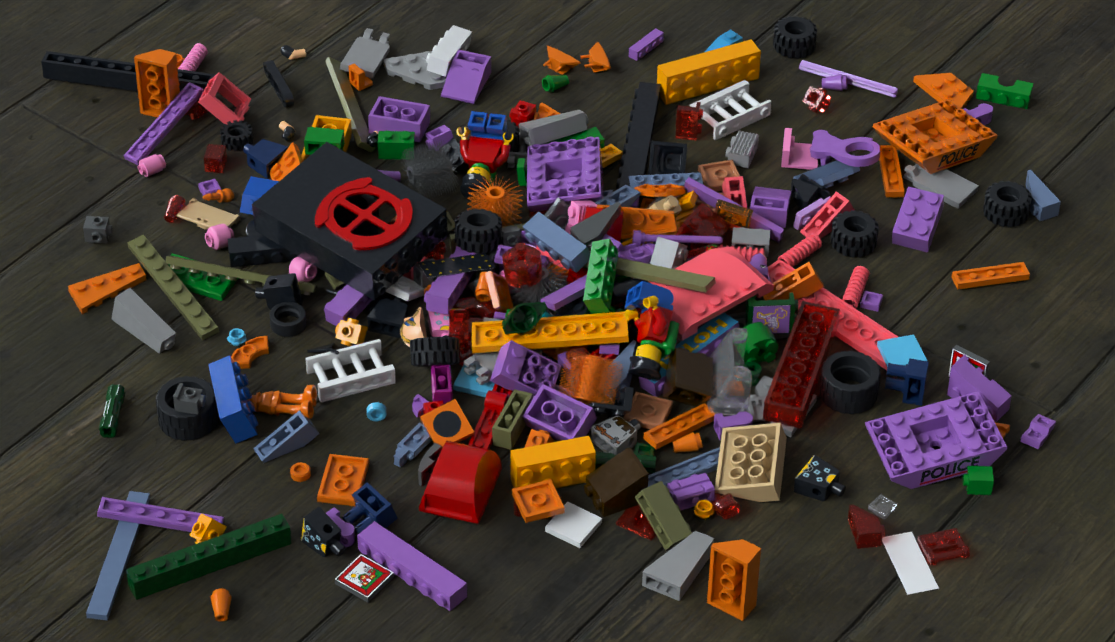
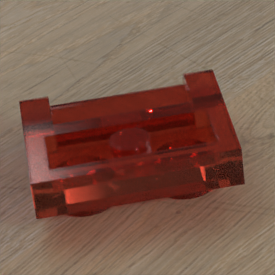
[917,528,970,565]

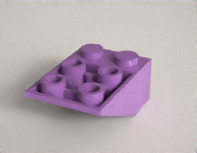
[441,50,491,104]
[750,186,791,228]
[490,340,561,396]

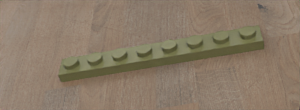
[127,234,219,341]
[165,256,317,295]

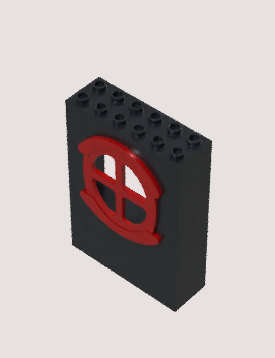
[252,142,448,301]

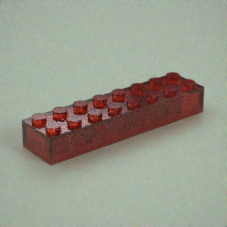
[763,301,840,428]

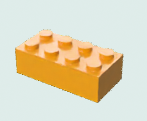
[511,436,596,488]

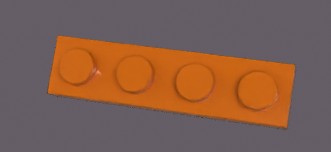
[879,145,905,198]
[952,262,1030,290]
[643,403,717,450]

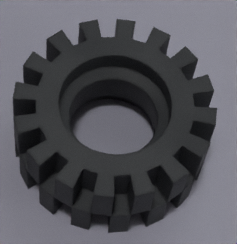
[220,120,253,151]

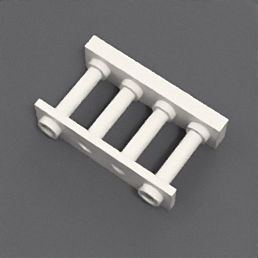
[689,80,772,140]
[306,339,395,402]

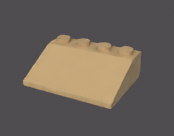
[715,423,787,502]

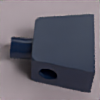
[243,139,288,179]

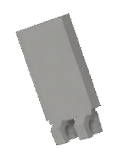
[340,28,390,78]
[903,164,979,209]
[464,349,542,385]

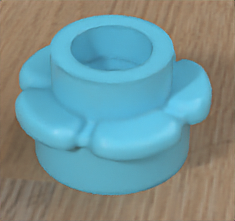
[227,328,246,346]

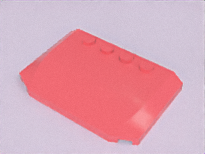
[650,246,774,341]

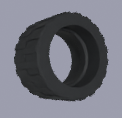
[819,351,881,414]
[156,376,218,441]

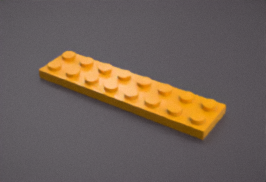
[472,311,629,353]

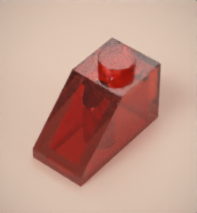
[848,505,885,549]

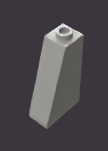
[519,110,588,146]
[112,288,176,354]
[642,531,714,601]

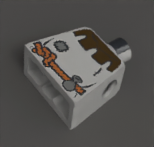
[591,416,640,455]

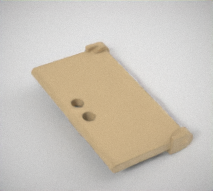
[177,198,241,229]

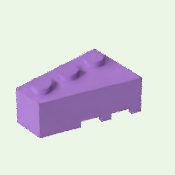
[947,355,1012,422]

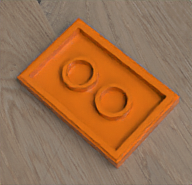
[317,454,369,506]

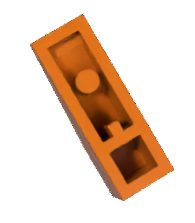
[763,262,824,300]

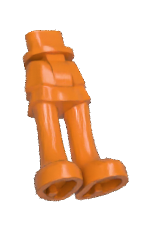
[249,385,317,419]

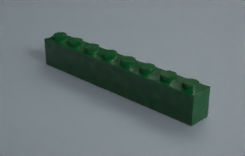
[126,514,291,600]

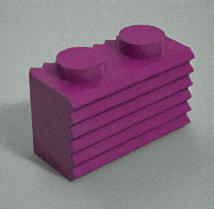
[431,364,453,404]

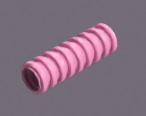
[178,43,208,71]

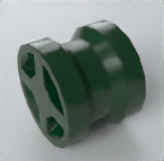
[742,362,762,386]

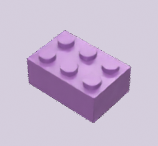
[368,96,430,142]
[892,186,944,252]
[522,384,597,441]

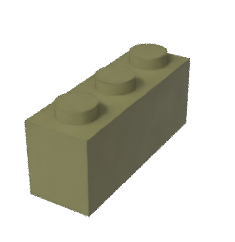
[492,389,533,450]
[635,481,692,551]

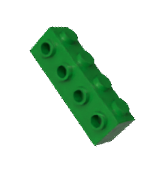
[583,239,619,314]

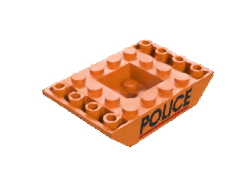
[873,100,998,174]

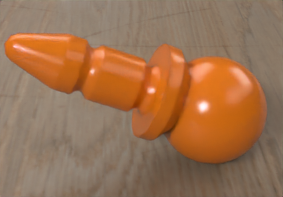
[203,188,234,203]

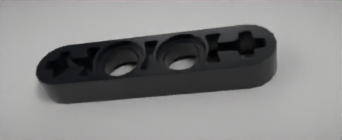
[263,60,294,107]

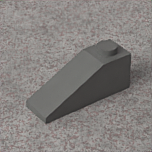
[570,201,621,251]

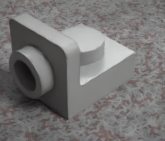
[742,394,771,423]

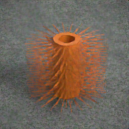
[467,176,523,227]
[559,350,623,405]

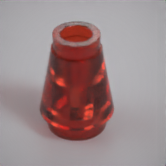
[164,195,186,223]

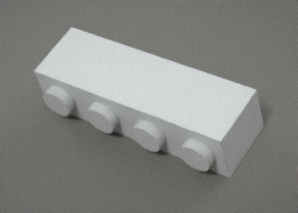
[426,25,472,77]

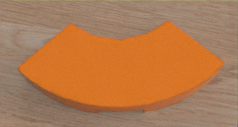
[634,184,685,197]
[231,336,269,369]

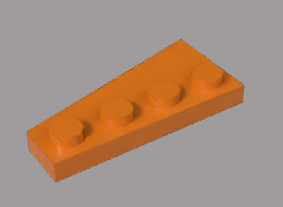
[597,204,677,239]
[68,263,146,314]

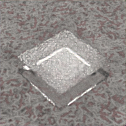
[868,494,897,520]

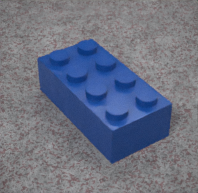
[208,355,258,444]

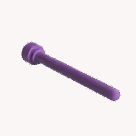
[632,230,723,245]

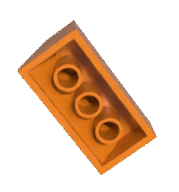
[134,49,180,117]
[707,539,761,621]

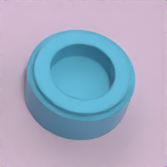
[367,402,387,421]

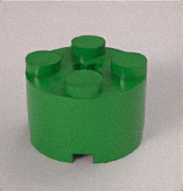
[734,322,779,363]

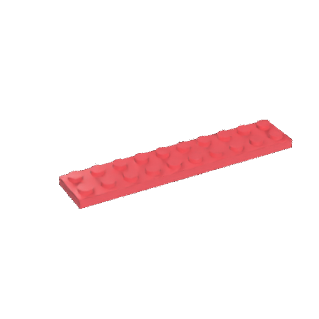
[768,259,898,377]

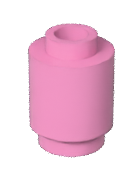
[137,154,166,177]

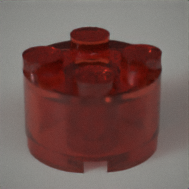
[502,243,543,288]

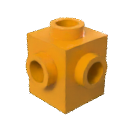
[335,318,368,346]
[189,514,227,544]

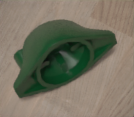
[502,302,547,334]

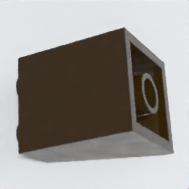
[662,347,713,407]
[584,447,649,517]

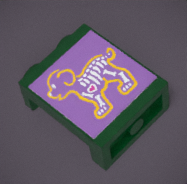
[745,292,798,334]

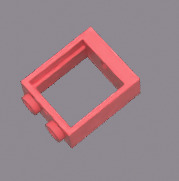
[198,72,251,125]

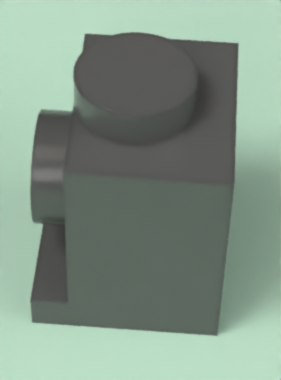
[173,383,206,415]

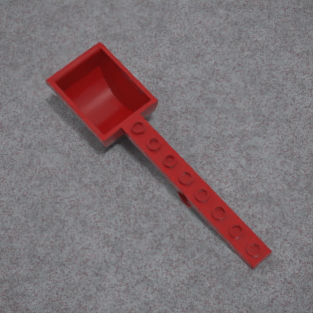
[419,384,513,524]

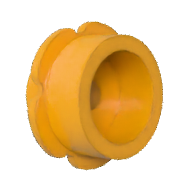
[694,500,714,519]

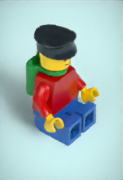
[456,111,514,203]
[624,281,680,381]

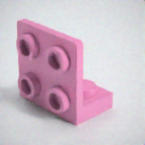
[781,128,818,170]

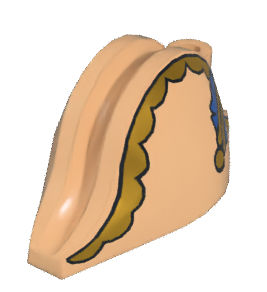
[400,307,427,347]

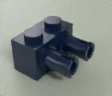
[885,358,929,406]
[341,482,398,534]

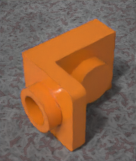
[349,63,373,91]

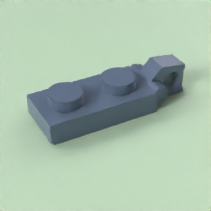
[394,422,432,467]

